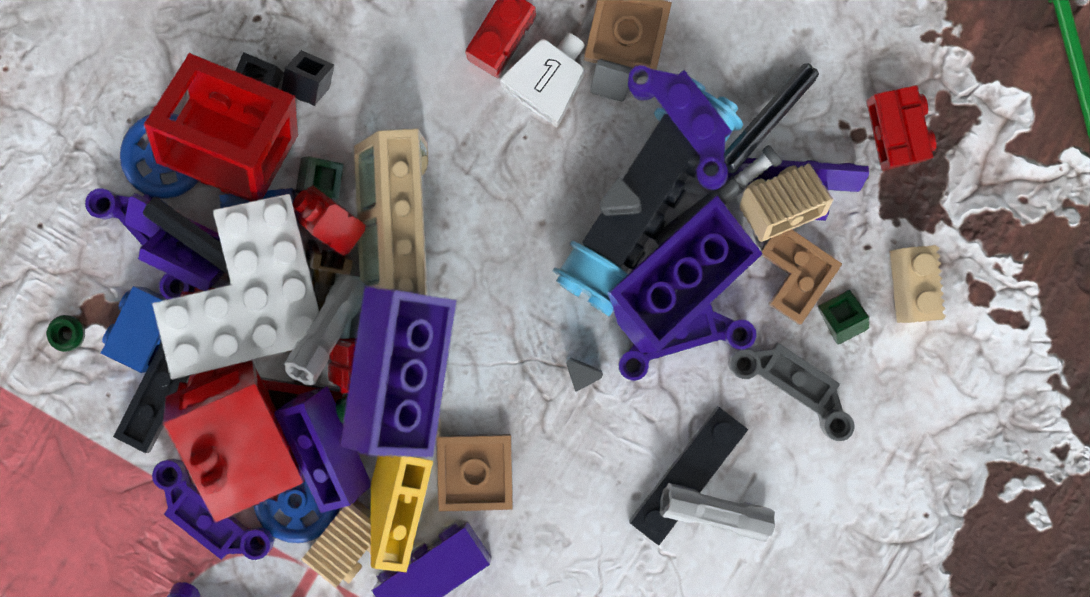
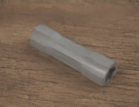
[284,275,366,385]
[660,483,775,542]

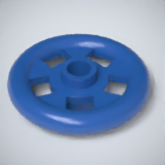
[120,113,199,199]
[254,480,340,543]

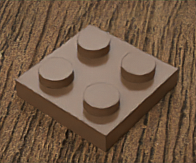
[584,0,672,70]
[437,434,513,512]

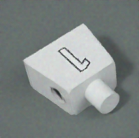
[500,33,585,128]

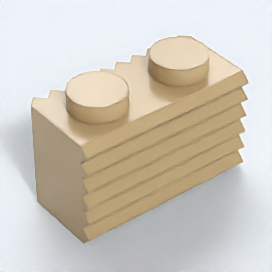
[739,163,834,242]
[890,245,946,323]
[301,499,371,588]

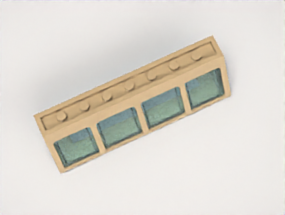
[354,129,441,439]

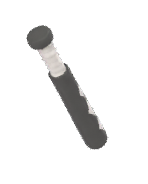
[655,145,782,246]

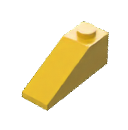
[371,456,433,572]

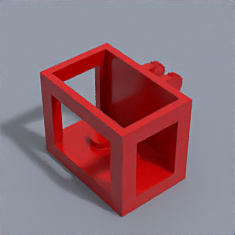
[144,53,298,202]
[163,360,303,523]

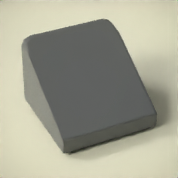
[590,59,632,102]

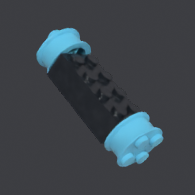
[552,78,743,316]

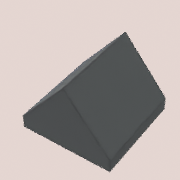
[600,177,642,216]
[566,357,603,392]

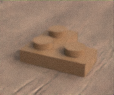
[760,229,842,325]

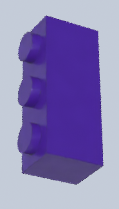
[274,386,371,513]
[371,521,492,597]

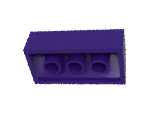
[608,196,763,353]
[340,286,457,457]

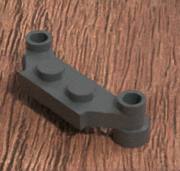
[728,343,855,441]

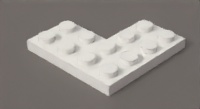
[152,194,319,380]

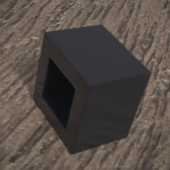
[281,50,334,106]
[235,52,284,89]

